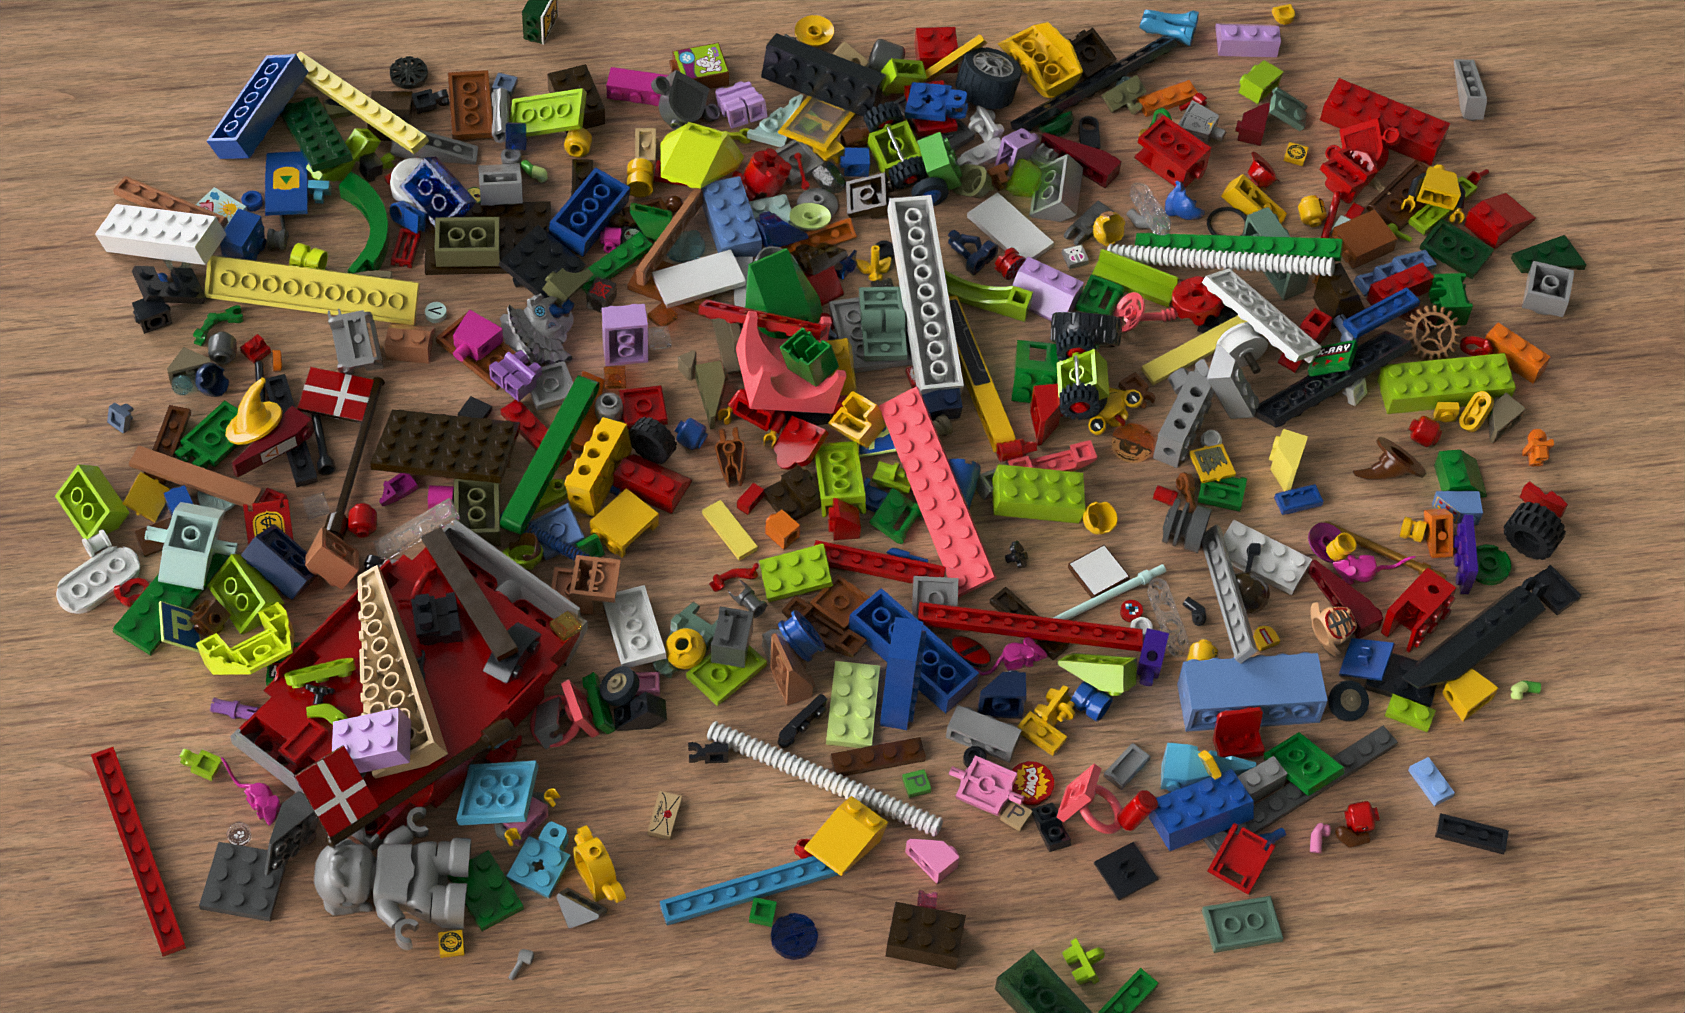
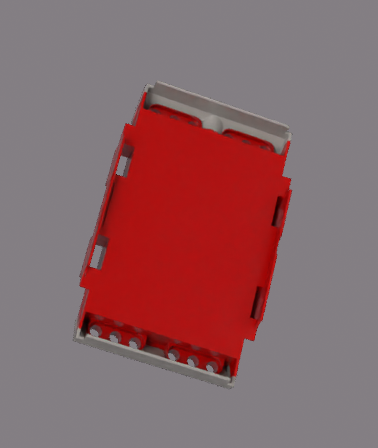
[230,519,588,850]

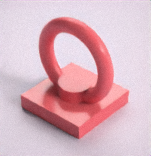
[530,680,600,747]
[1057,763,1122,834]

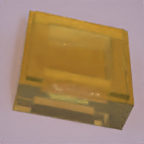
[550,611,582,642]

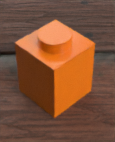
[765,509,800,550]

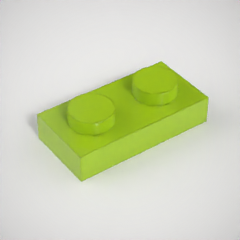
[1384,694,1436,732]

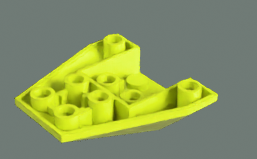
[660,122,744,189]

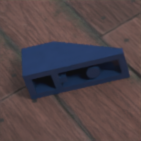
[922,388,963,421]

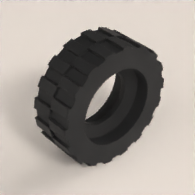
[628,417,677,464]

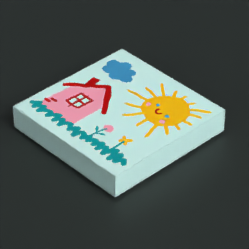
[196,187,247,230]

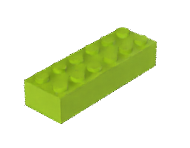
[1377,353,1516,414]

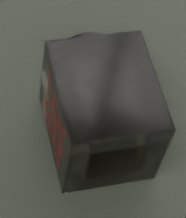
[586,276,617,313]

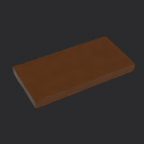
[1366,159,1428,231]

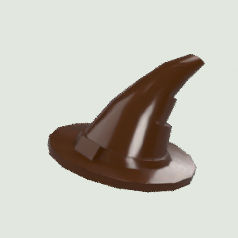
[1353,437,1426,480]

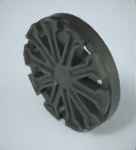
[390,56,428,89]

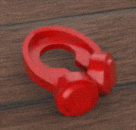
[1459,336,1493,356]
[114,578,149,608]

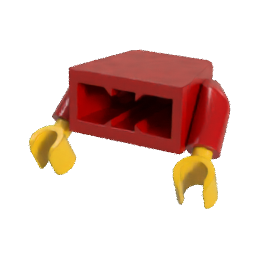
[718,389,786,449]

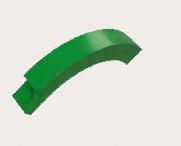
[339,171,389,274]

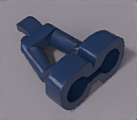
[948,230,999,275]

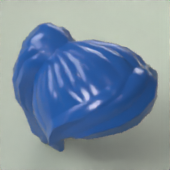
[1165,181,1205,220]

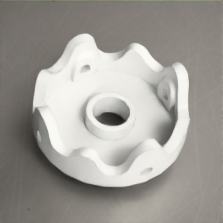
[390,157,443,208]

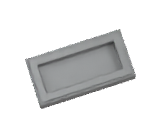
[1103,743,1151,790]

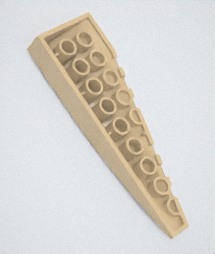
[358,565,448,779]

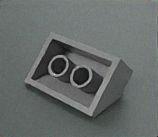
[1029,154,1083,222]
[1207,345,1259,419]

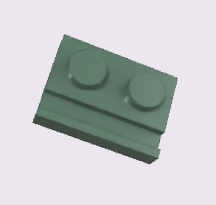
[1269,87,1308,131]

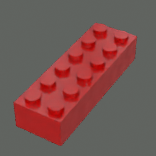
[1320,78,1450,166]

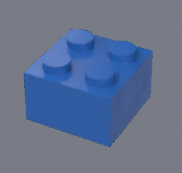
[220,208,267,261]

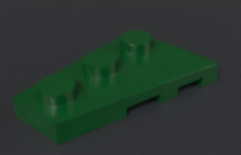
[1511,235,1586,273]

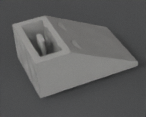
[478,163,523,206]

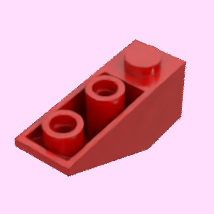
[1277,308,1332,373]

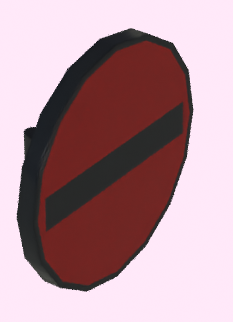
[950,636,991,667]

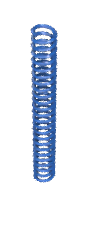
[500,510,589,561]

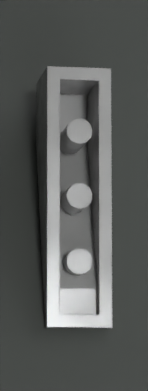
[1454,59,1487,121]
[390,129,478,165]

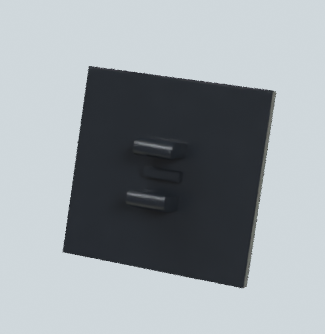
[1094,842,1158,901]

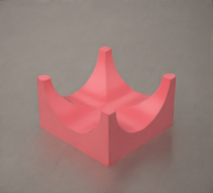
[736,311,847,414]

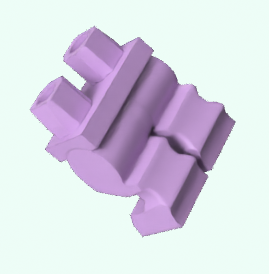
[716,81,768,129]

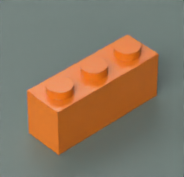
[1481,322,1550,384]

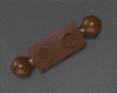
[609,196,683,228]

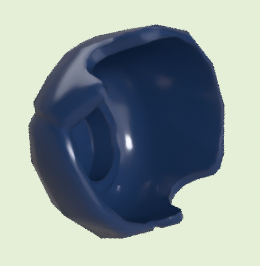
[195,363,229,397]

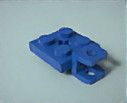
[905,82,968,121]

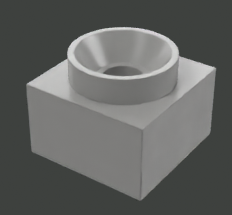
[1522,261,1574,317]

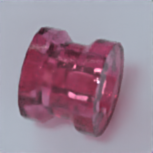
[917,890,938,909]

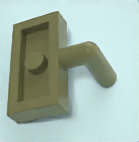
[1102,75,1147,115]

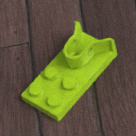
[815,441,866,517]

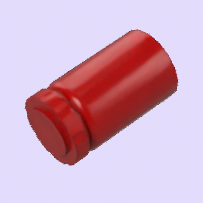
[1117,790,1158,831]

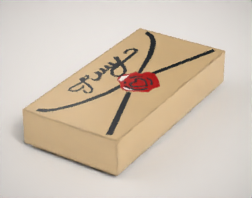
[648,791,682,840]

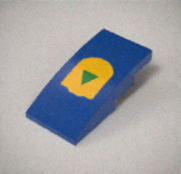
[265,151,309,216]

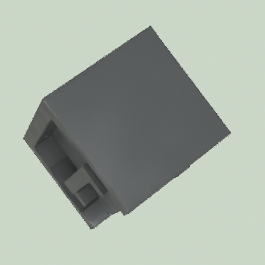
[711,606,754,668]

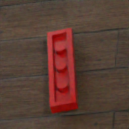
[500,399,572,468]

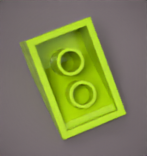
[1058,653,1137,696]

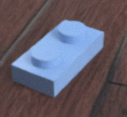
[1408,757,1455,807]

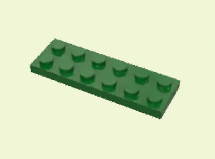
[112,553,230,656]

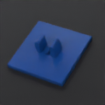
[1339,638,1395,681]

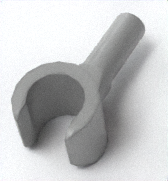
[508,949,534,981]

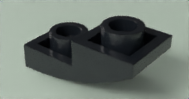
[1031,802,1071,852]

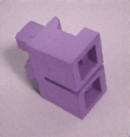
[489,350,542,402]

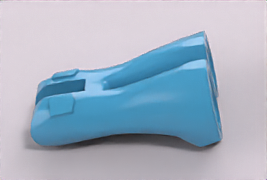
[1139,10,1199,46]

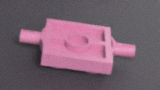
[949,755,1025,816]

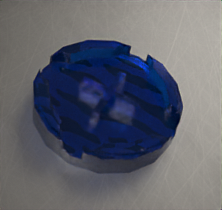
[770,913,818,960]

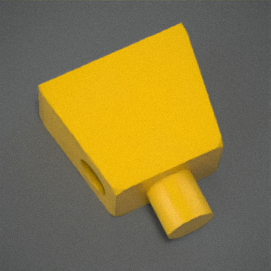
[1442,668,1498,722]

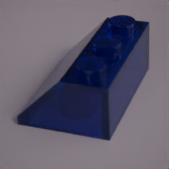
[399,156,477,226]

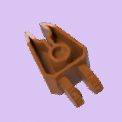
[714,427,747,488]

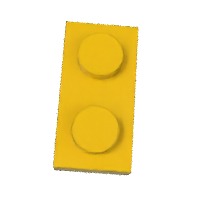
[1017,711,1067,756]

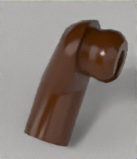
[1335,826,1370,848]

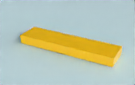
[922,34,988,83]

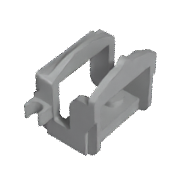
[328,309,384,375]

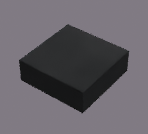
[458,396,492,419]

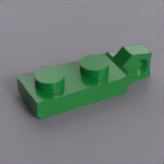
[582,672,616,734]

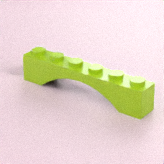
[944,269,1033,322]

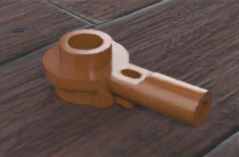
[1176,472,1196,514]

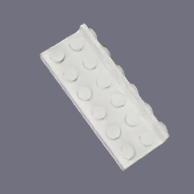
[1202,268,1322,363]

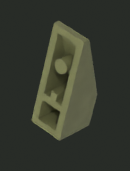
[695,360,728,429]

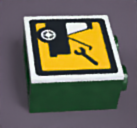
[522,0,559,45]

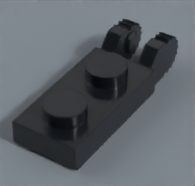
[777,694,828,749]

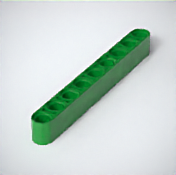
[500,375,600,535]

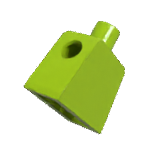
[881,58,927,96]

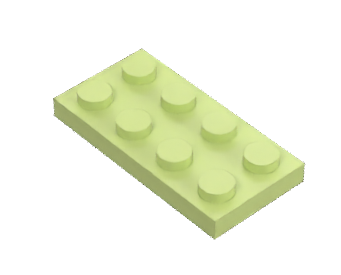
[826,661,880,748]

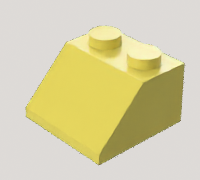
[1269,429,1308,491]

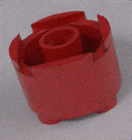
[743,148,792,197]

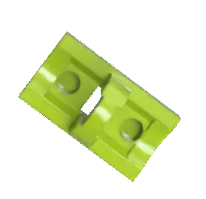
[1062,938,1105,985]

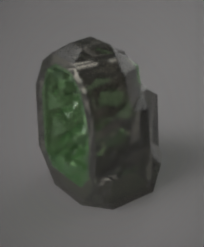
[811,161,846,193]

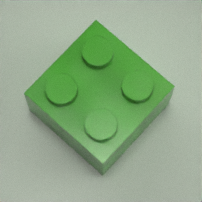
[918,132,963,191]

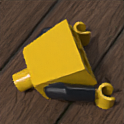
[1401,165,1466,224]

